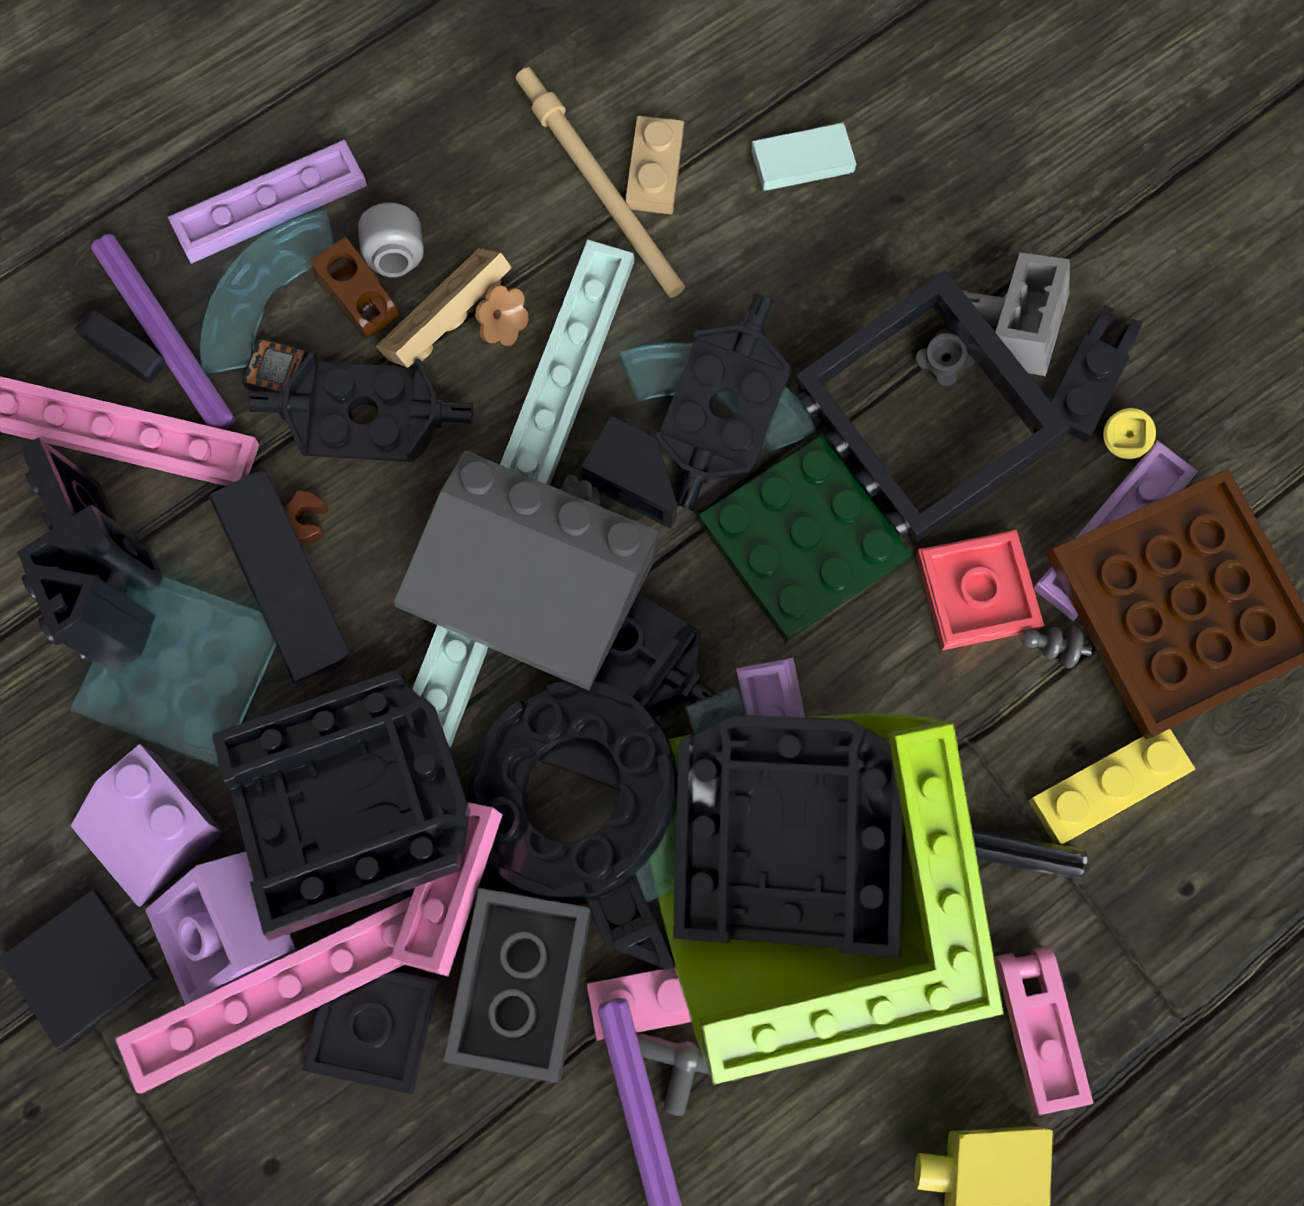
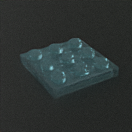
[70,576,276,768]

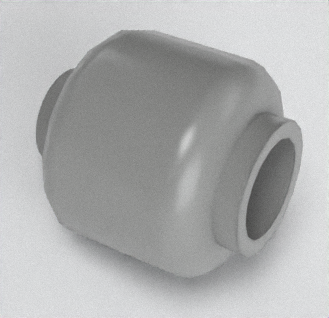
[358,203,424,277]

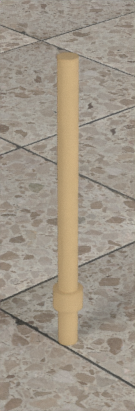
[516,67,685,298]

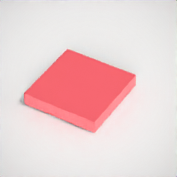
[915,530,1044,651]

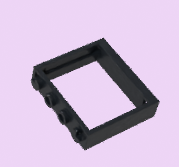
[795,270,1070,545]

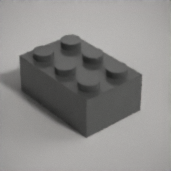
[443,888,591,1083]

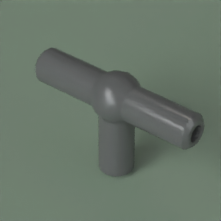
[636,1033,739,1116]

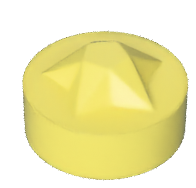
[1103,408,1156,459]

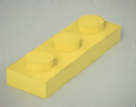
[1028,729,1196,845]

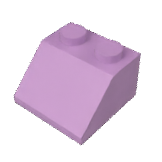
[71,744,225,907]
[145,851,296,1005]

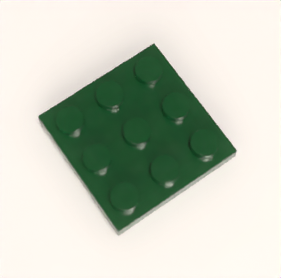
[698,435,912,642]

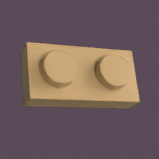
[626,116,684,214]

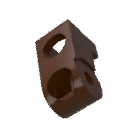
[309,237,400,339]

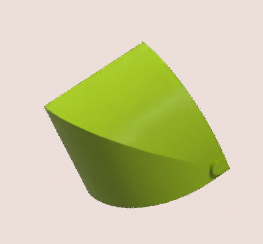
[649,714,1003,1084]

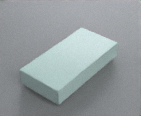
[751,123,856,191]

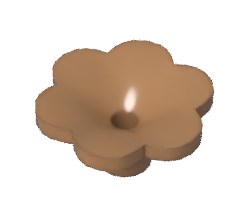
[475,285,529,346]

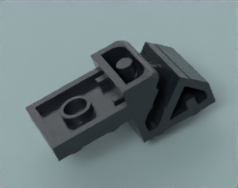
[17,437,163,673]

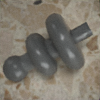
[1021,626,1092,668]

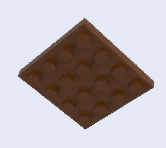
[1046,469,1304,739]

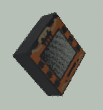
[242,338,308,393]

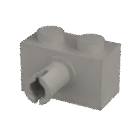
[962,252,1070,376]

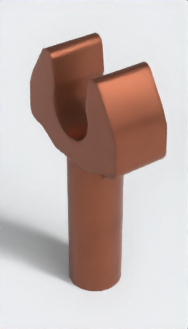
[283,491,329,546]

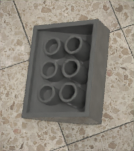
[394,450,659,690]

